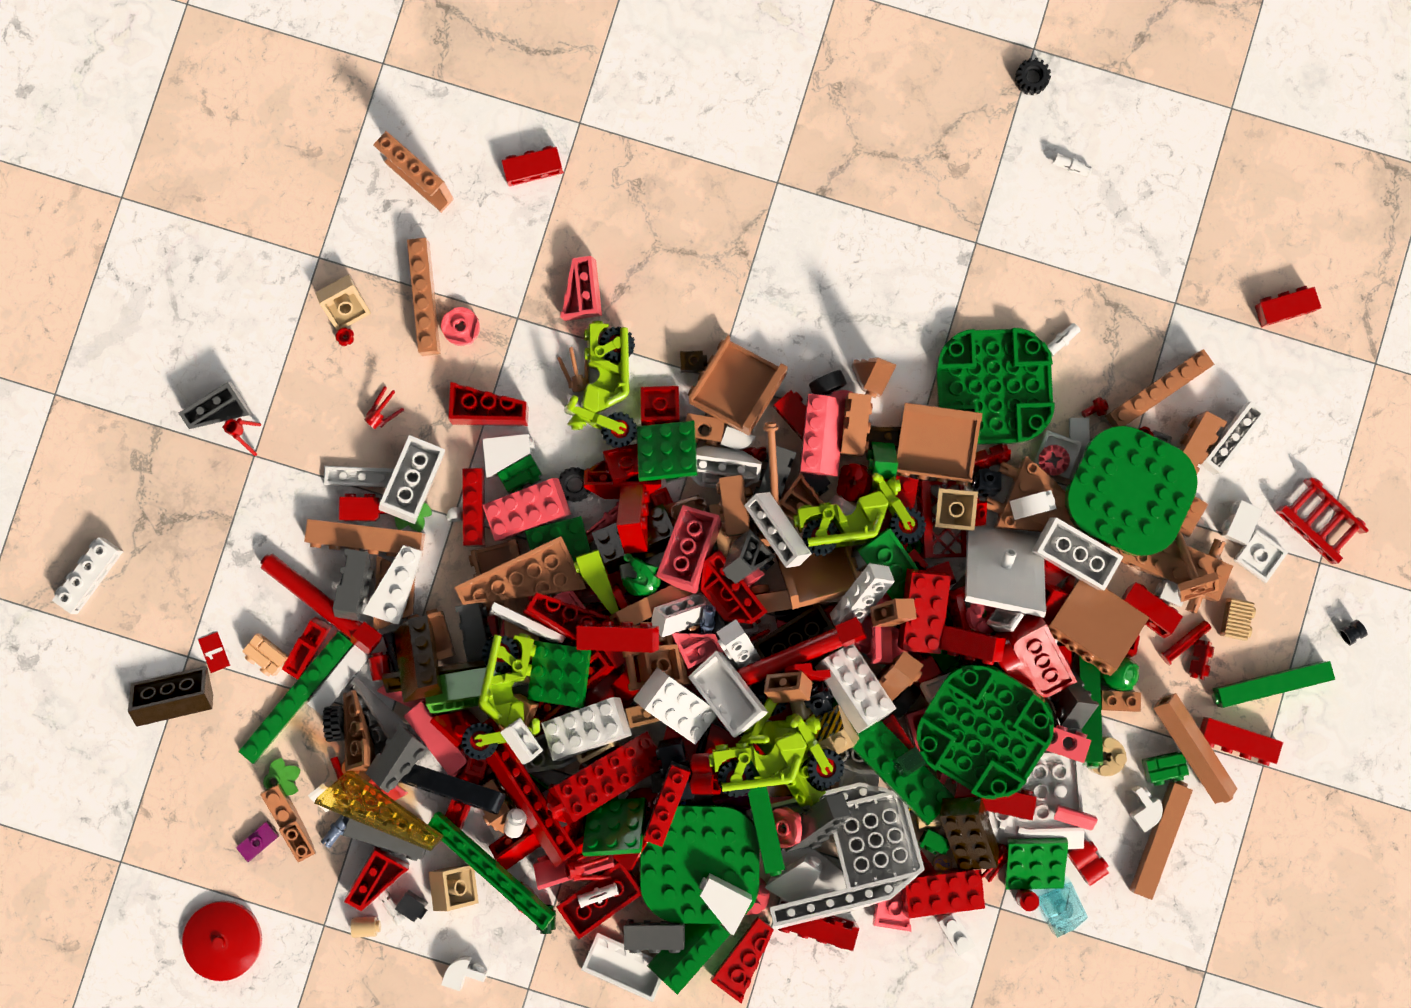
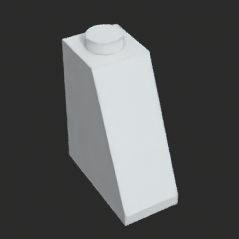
[483,434,535,479]
[765,854,824,902]
[699,873,752,935]

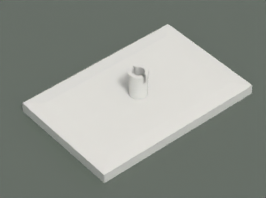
[965,525,1046,617]

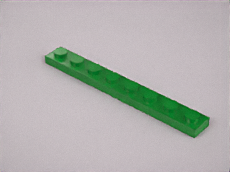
[238,631,354,764]
[427,811,556,930]

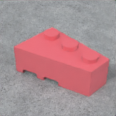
[560,256,602,321]

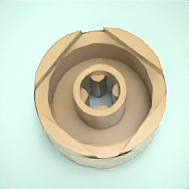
[1085,736,1127,776]

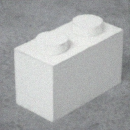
[1221,500,1263,546]
[935,913,976,956]

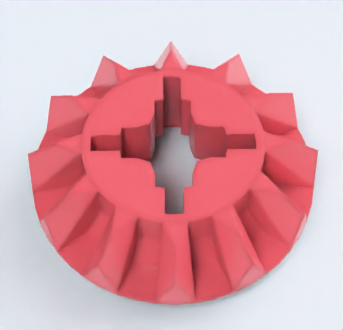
[1039,445,1070,476]

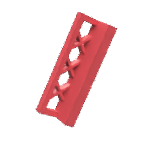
[870,593,892,664]

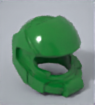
[621,553,661,597]
[1100,657,1139,691]

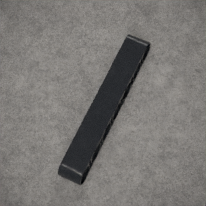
[399,764,506,815]

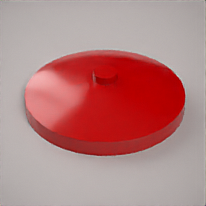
[182,901,262,981]

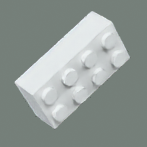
[379,435,445,524]
[1031,518,1123,591]
[814,644,897,733]
[633,667,717,745]
[541,697,632,761]

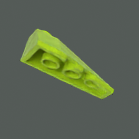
[574,549,619,615]

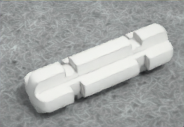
[378,889,405,925]

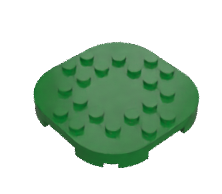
[936,328,1055,445]
[1065,426,1198,556]
[917,663,1054,799]
[640,803,760,924]

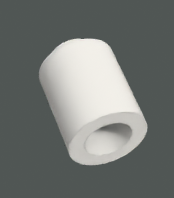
[503,808,527,838]

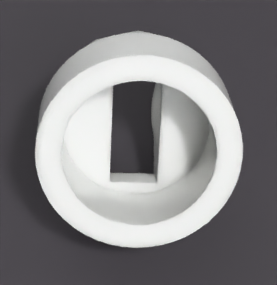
[447,507,462,522]

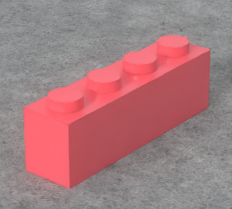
[403,701,469,777]

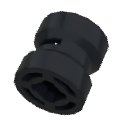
[1339,619,1368,646]

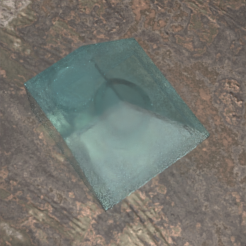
[1039,881,1088,938]

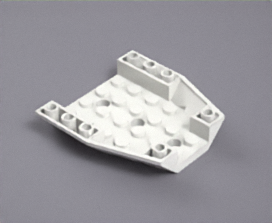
[986,730,1084,849]

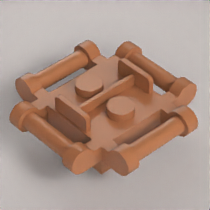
[622,634,691,691]

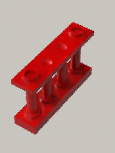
[1275,477,1369,564]

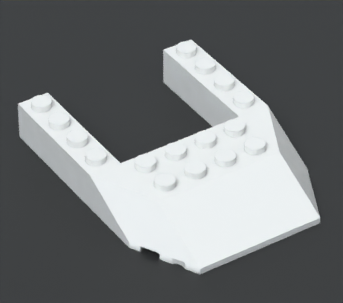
[747,782,925,929]

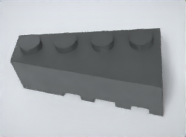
[749,446,796,523]
[782,793,851,852]
[343,809,431,861]

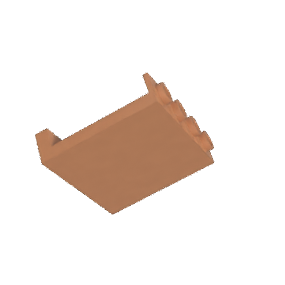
[373,131,454,213]
[688,335,788,436]
[897,403,983,485]
[775,529,861,609]
[1048,579,1149,676]

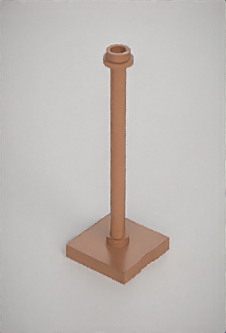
[757,422,796,546]
[1175,530,1219,602]

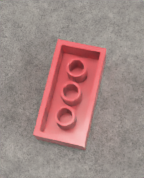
[482,478,571,541]

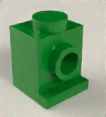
[918,828,950,855]

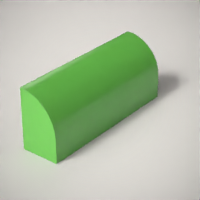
[426,667,505,714]

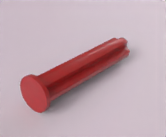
[1160,621,1212,666]

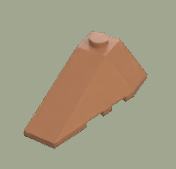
[851,358,896,398]
[343,690,376,771]

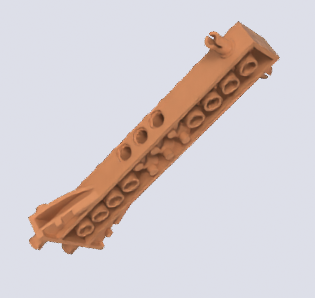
[985,456,1233,614]

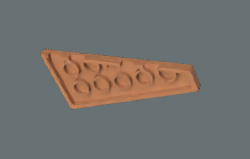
[454,536,586,605]

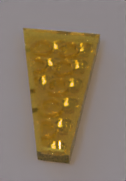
[314,771,443,851]

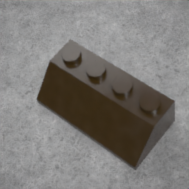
[753,603,835,673]
[394,615,443,703]
[128,666,213,727]

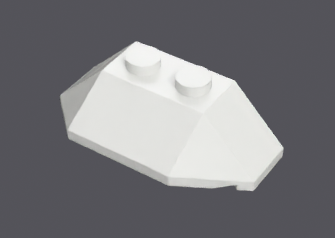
[690,446,762,488]

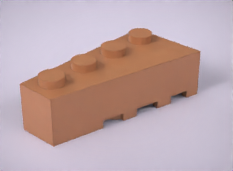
[1179,411,1227,474]
[876,651,923,701]

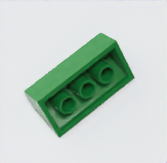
[647,923,730,995]

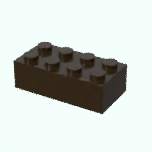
[592,503,674,574]
[940,797,1000,870]

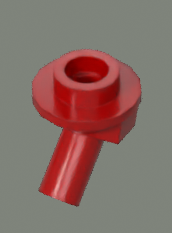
[1081,397,1109,418]
[741,446,767,462]

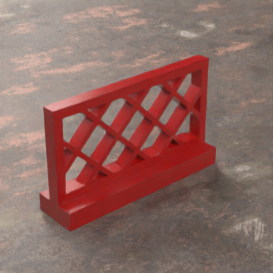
[916,481,966,558]

